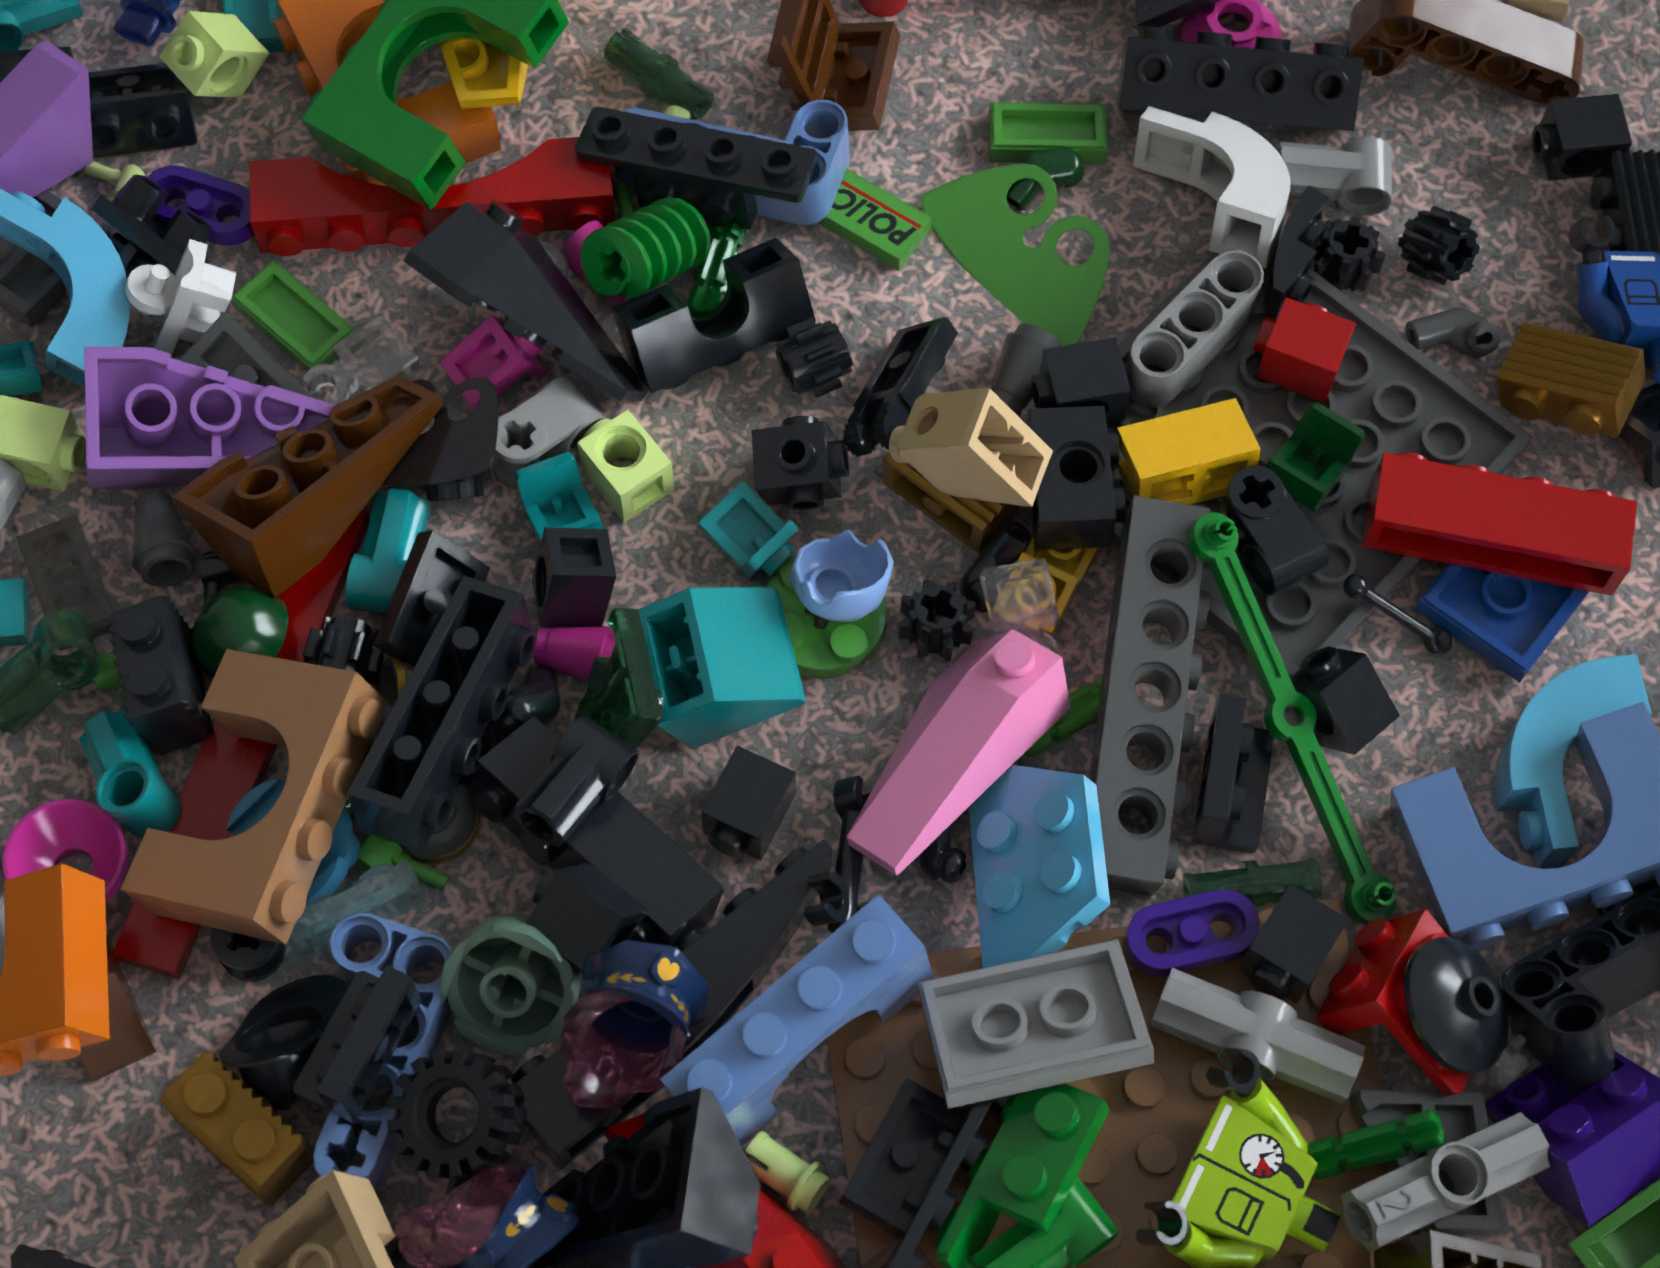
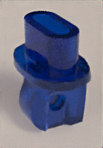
[114,0,181,47]

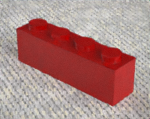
[1361,452,1637,596]

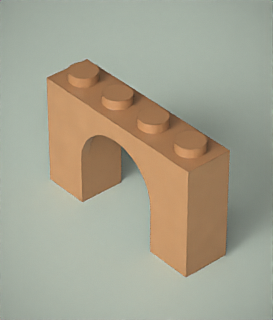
[120,649,387,945]

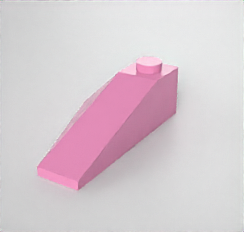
[847,629,1071,876]

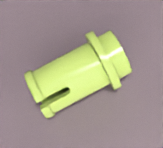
[745,1131,831,1214]

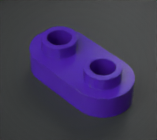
[148,165,254,246]
[1124,889,1260,977]

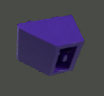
[1485,1050,1660,1226]

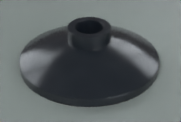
[1404,937,1509,1074]

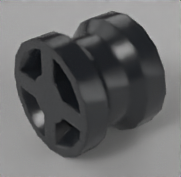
[210,928,286,982]

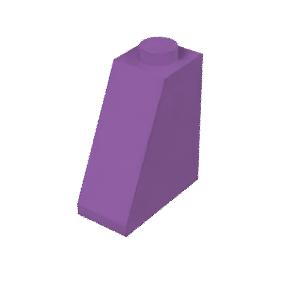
[0,40,93,198]

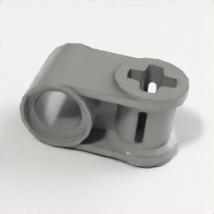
[493,376,607,490]

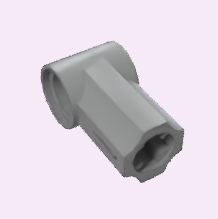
[1278,137,1393,215]

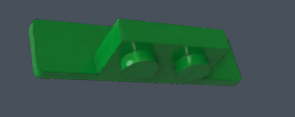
[935,1082,1110,1268]

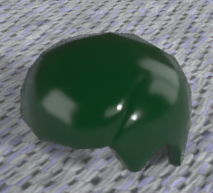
[191,586,289,677]

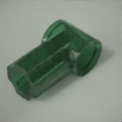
[0,610,100,735]

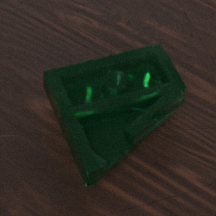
[573,607,663,749]

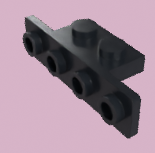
[574,107,818,230]
[838,1078,1010,1268]

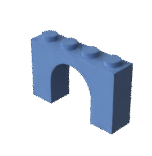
[1390,701,1660,951]
[660,894,934,1146]

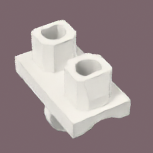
[125,239,236,356]

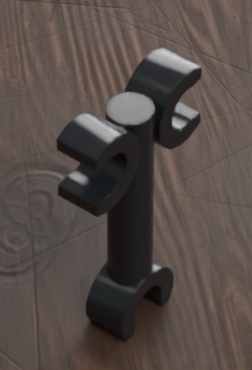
[803,775,870,933]

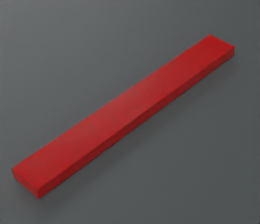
[112,510,370,980]

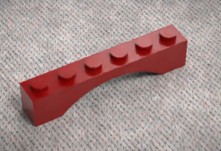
[249,137,616,256]

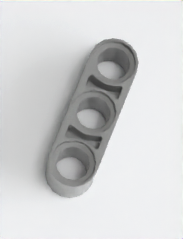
[1126,250,1264,408]

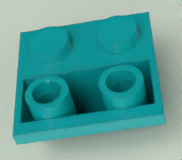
[633,587,806,750]

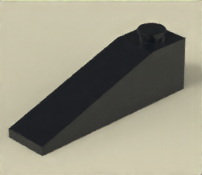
[404,200,648,401]

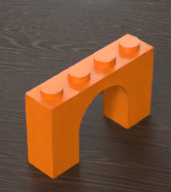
[272,0,501,186]
[0,863,110,1076]

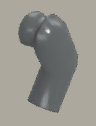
[1405,307,1500,357]

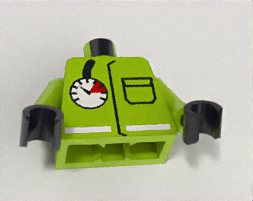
[1136,1047,1341,1268]

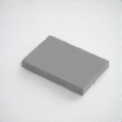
[917,939,1154,1109]

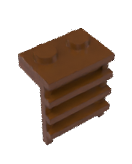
[767,0,900,131]

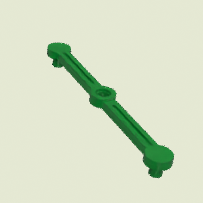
[1187,512,1396,924]

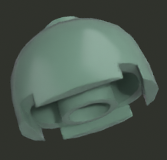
[440,913,582,1055]

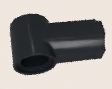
[512,715,640,848]

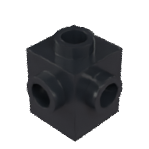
[751,416,850,510]

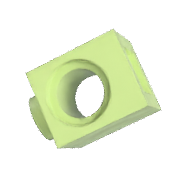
[159,11,270,98]
[0,395,86,492]
[577,409,674,523]

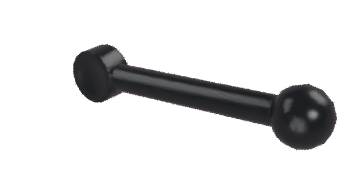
[1343,574,1453,654]

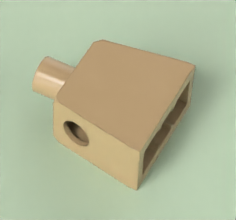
[889,388,1053,507]

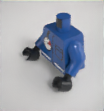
[1568,215,1660,384]

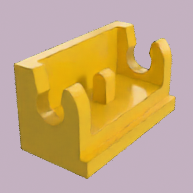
[1117,398,1261,505]

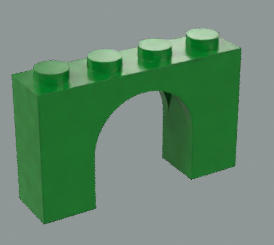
[301,0,569,211]

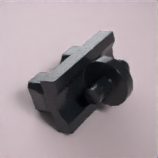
[91,174,213,279]

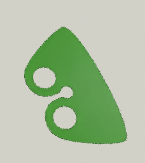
[921,163,1110,346]

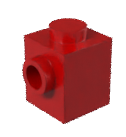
[1253,297,1356,403]

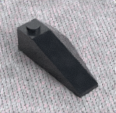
[526,1087,760,1268]

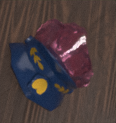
[560,939,709,1108]
[395,1164,579,1268]

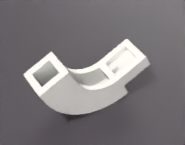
[1133,106,1290,269]

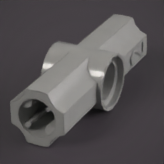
[1149,968,1366,1104]
[1341,1112,1550,1252]

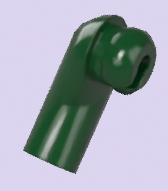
[1007,147,1085,211]

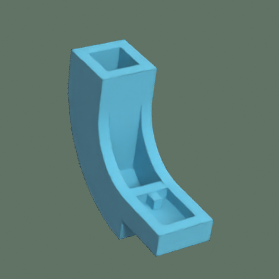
[0,189,130,389]
[1495,654,1652,869]

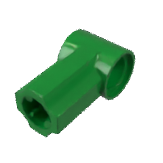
[970,1175,1120,1268]

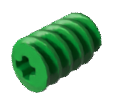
[581,197,711,299]

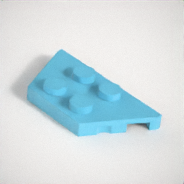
[969,765,1110,968]

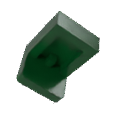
[1265,402,1365,512]

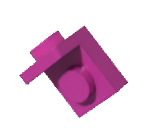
[439,314,550,409]

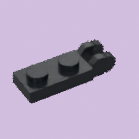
[842,317,958,457]

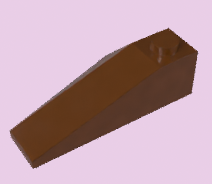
[172,375,443,598]

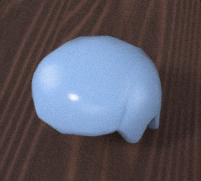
[790,530,894,622]

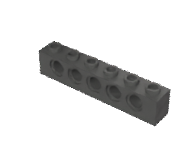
[1089,496,1210,896]

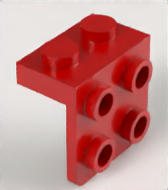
[1316,909,1471,1096]

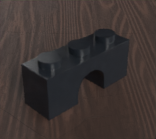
[611,238,816,393]

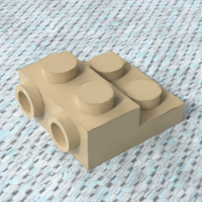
[234,1170,395,1268]

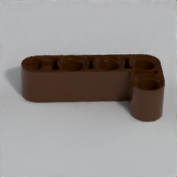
[1347,0,1584,103]

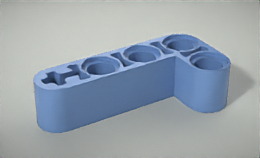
[614,100,851,225]
[313,913,453,1192]

